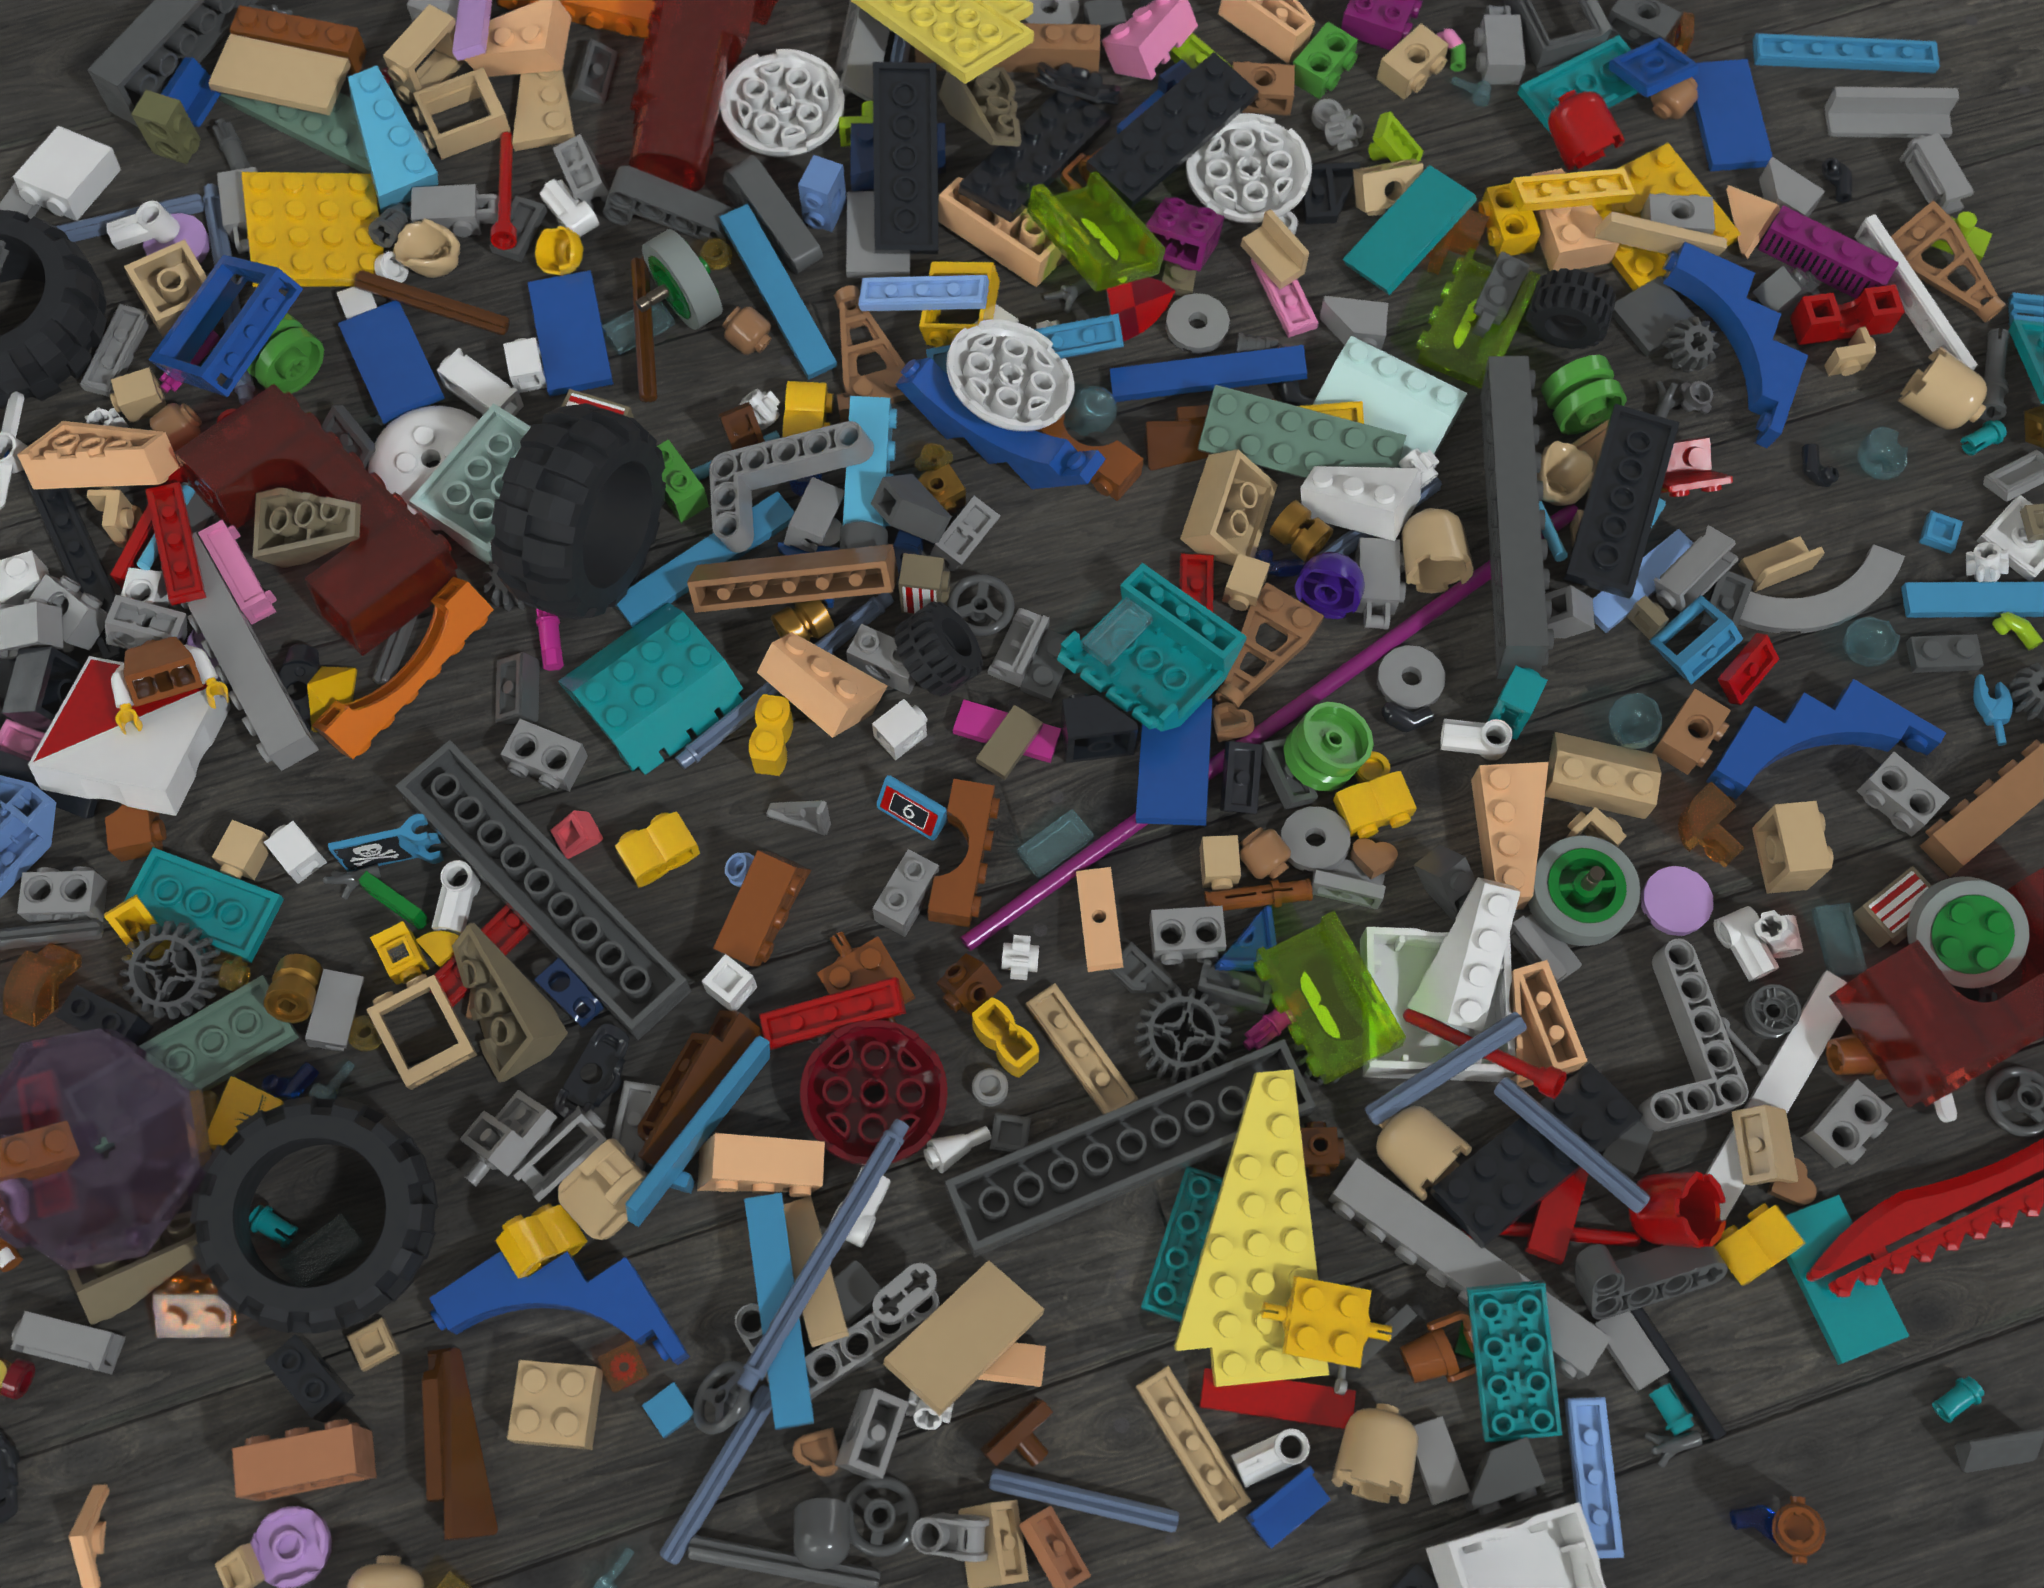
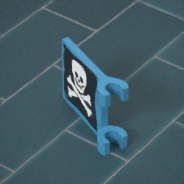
[328,814,444,872]

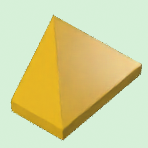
[307,666,357,732]
[104,894,171,959]

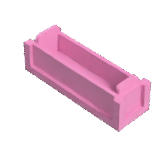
[198,520,277,625]

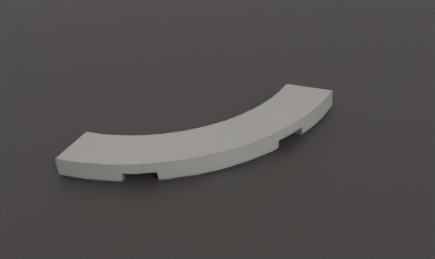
[1738,544,1905,633]

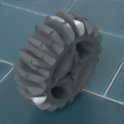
[119,921,224,1019]
[1134,987,1232,1084]

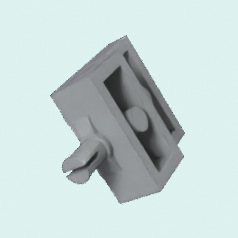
[460,1090,557,1187]

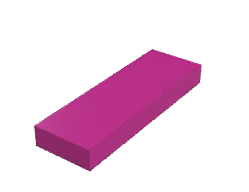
[953,699,1061,763]

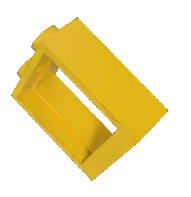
[919,262,1000,347]

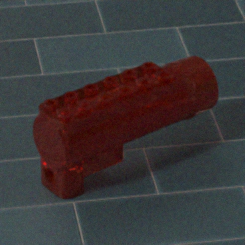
[628,0,778,192]

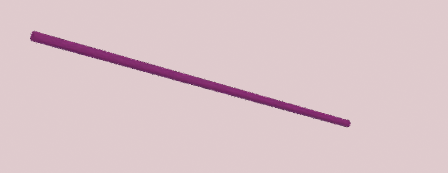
[960,504,1579,951]

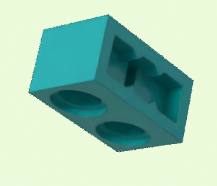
[1487,665,1548,740]

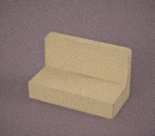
[1241,209,1309,290]
[1738,536,1825,592]
[1731,1105,1798,1186]
[958,1500,1029,1588]

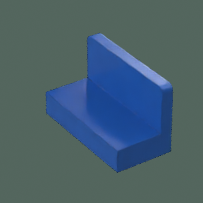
[161,57,222,127]
[1245,1466,1331,1549]

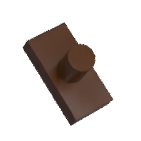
[718,402,765,450]
[980,1397,1053,1467]

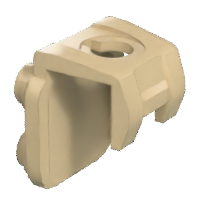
[558,1139,648,1240]

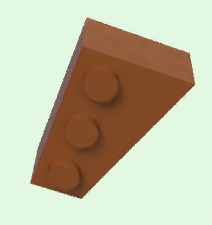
[713,850,811,966]

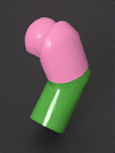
[1436,28,1466,72]

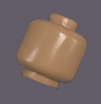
[1651,77,1698,120]
[722,306,772,355]
[149,403,202,452]
[1239,827,1291,880]

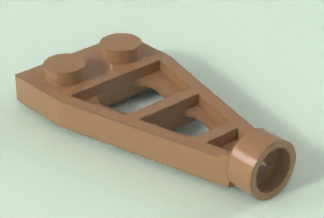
[1891,200,2006,323]
[834,286,908,404]
[1215,583,1324,709]

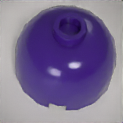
[1295,552,1365,619]

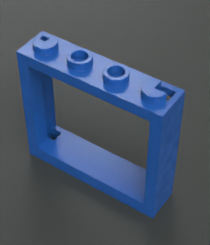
[149,255,303,397]

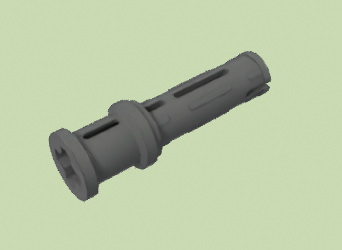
[1979,328,2010,421]

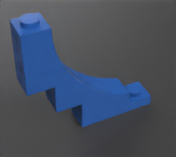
[1663,242,1808,448]
[895,358,1106,489]
[1706,679,1946,799]
[429,1251,690,1365]

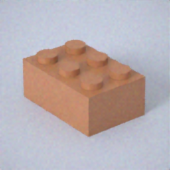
[232,1419,377,1501]

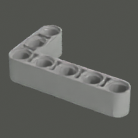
[709,421,874,553]
[1638,938,1749,1131]
[735,1284,940,1400]

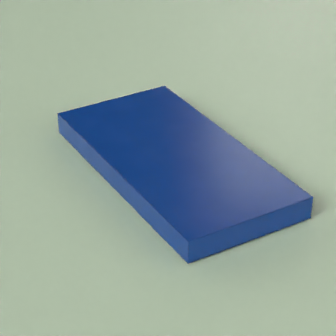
[1693,59,1773,172]
[528,270,614,397]
[338,301,445,424]
[1136,699,1212,826]

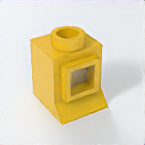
[370,921,430,985]

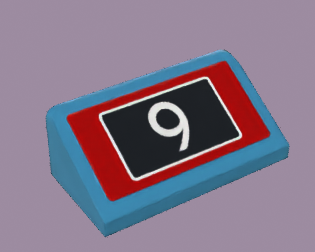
[877,775,947,840]

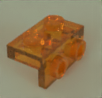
[152,1275,237,1338]

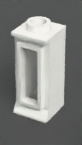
[437,348,524,416]

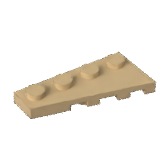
[512,69,575,151]

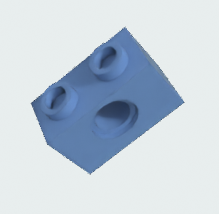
[798,155,847,232]

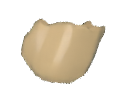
[393,218,460,278]
[1537,441,1596,506]

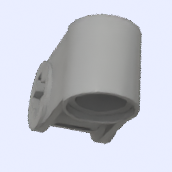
[911,1512,990,1562]

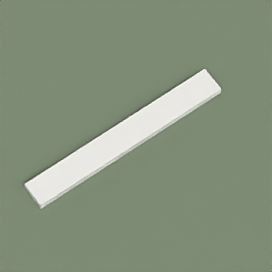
[1705,970,1858,1220]

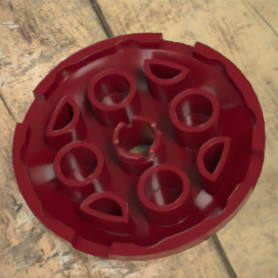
[800,1020,948,1165]

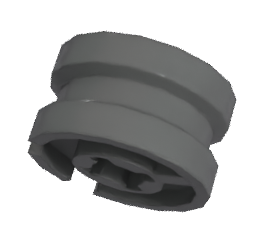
[1742,984,1801,1040]

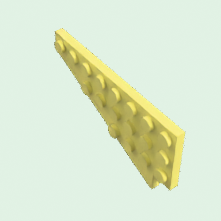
[850,0,1034,84]
[1174,1069,1329,1387]

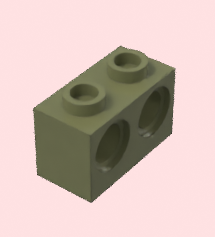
[131,90,201,164]

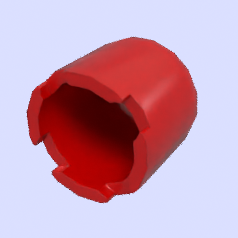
[1548,89,1625,172]
[1628,1171,1726,1248]

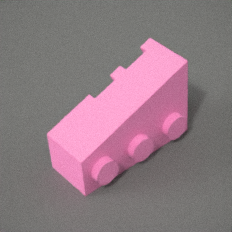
[1102,0,1198,80]

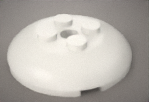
[720,49,845,157]
[1186,113,1312,223]
[946,319,1074,431]
[368,406,479,530]

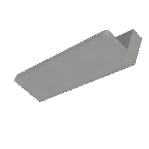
[834,1,890,101]
[1824,87,1959,138]

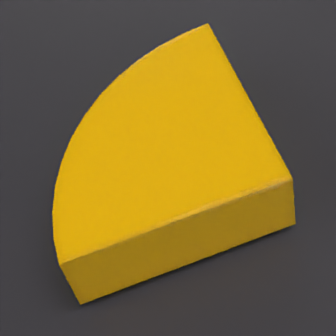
[416,931,459,968]

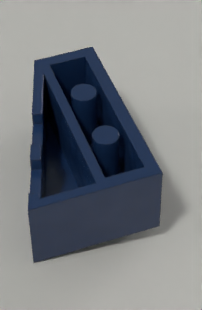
[850,123,946,192]

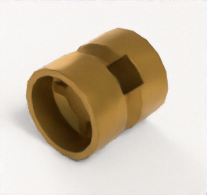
[1269,500,1333,562]
[771,600,834,642]
[264,954,323,1023]

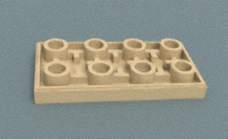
[208,34,351,116]
[884,1260,1044,1416]

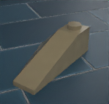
[939,67,1021,146]
[253,487,361,568]
[452,923,568,1082]
[59,1211,197,1326]

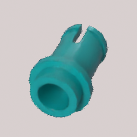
[1960,420,2007,456]
[249,1205,299,1249]
[1932,1376,1985,1423]
[1648,1383,1694,1436]

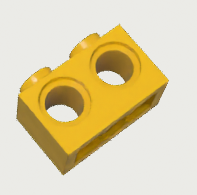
[1478,183,1541,257]

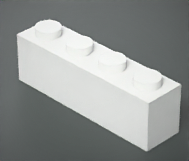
[1407,877,1521,1032]

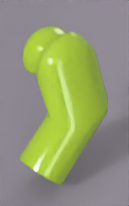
[1992,612,2044,651]

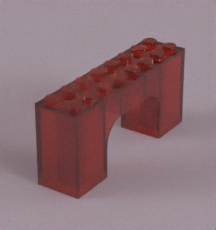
[174,384,458,656]
[1829,867,2044,1108]

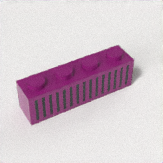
[1758,205,1899,299]

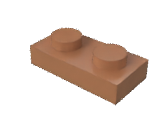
[1019,1506,1091,1588]

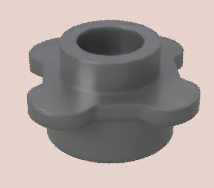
[1680,381,1713,414]

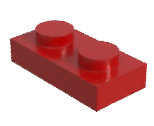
[1718,633,1779,705]

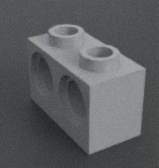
[104,595,187,649]
[501,719,588,792]
[1857,752,1950,837]
[872,849,940,937]
[17,866,108,924]
[1149,906,1227,965]
[1801,1079,1893,1168]

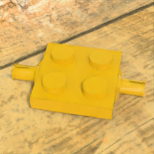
[1261,1276,1392,1368]

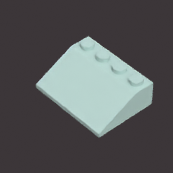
[1313,336,1467,468]
[409,403,530,565]

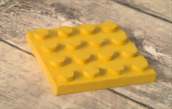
[1592,143,1741,291]
[241,172,384,287]

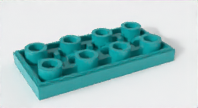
[1343,165,1477,295]
[1140,1166,1223,1323]
[1786,1195,1909,1365]
[1466,1280,1562,1442]

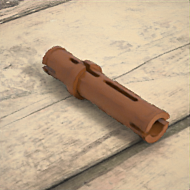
[1204,878,1313,911]

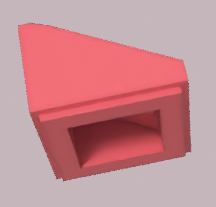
[550,810,603,859]

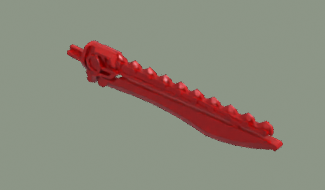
[1806,1138,2044,1297]

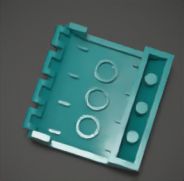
[1057,563,1247,732]
[558,603,744,775]

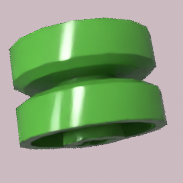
[246,313,324,396]
[1541,355,1627,435]
[1283,702,1374,792]

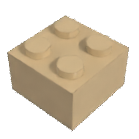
[124,239,207,336]
[1752,801,1833,894]
[507,1360,603,1450]

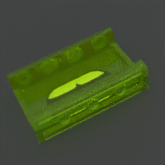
[1027,171,1165,292]
[1416,248,1541,389]
[1253,911,1406,1085]

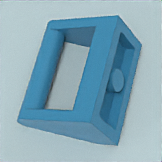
[1649,595,1743,685]

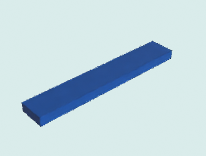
[1110,345,1307,402]

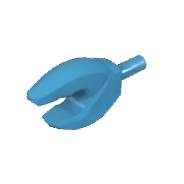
[1973,674,2013,746]

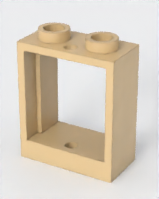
[383,4,466,106]
[412,68,511,160]
[366,974,477,1090]

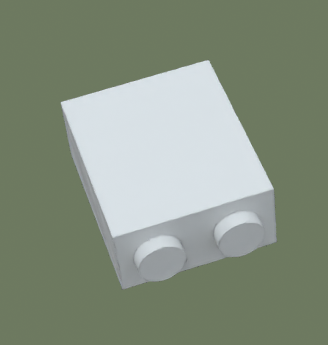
[13,126,121,221]

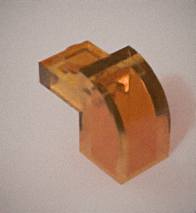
[1426,209,1489,275]
[1678,782,1744,868]
[3,943,82,1027]

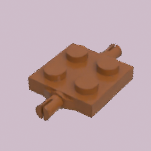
[817,932,915,1023]

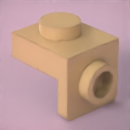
[1824,327,1876,376]
[87,487,134,541]
[1566,807,1627,847]

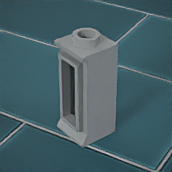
[1900,133,1974,214]
[1654,525,1738,613]
[512,1106,607,1202]
[11,1311,126,1375]

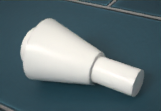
[923,1126,991,1173]

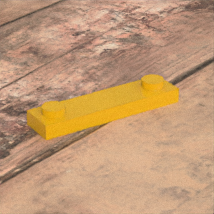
[1509,168,1635,212]

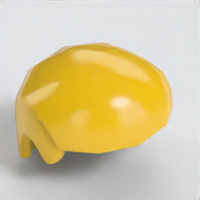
[535,226,584,276]

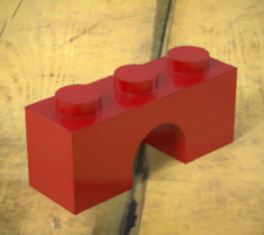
[1790,284,1905,345]

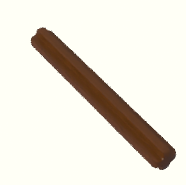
[631,257,657,403]
[354,270,510,335]

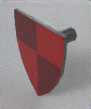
[1105,276,1176,342]

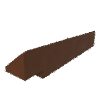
[1144,399,1277,471]
[637,1010,764,1167]
[422,1347,498,1541]

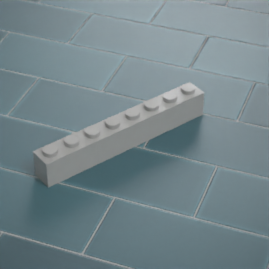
[161,532,319,771]
[1328,1158,1611,1380]

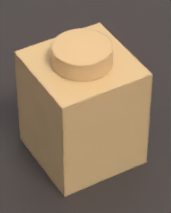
[110,367,167,423]
[1222,553,1270,611]
[212,820,270,880]
[1199,835,1241,891]

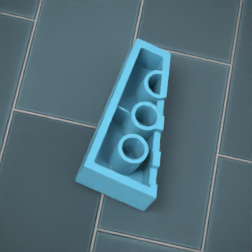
[348,66,438,213]
[843,396,897,528]

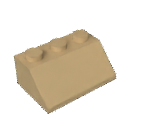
[1180,449,1277,566]
[1545,732,1661,819]

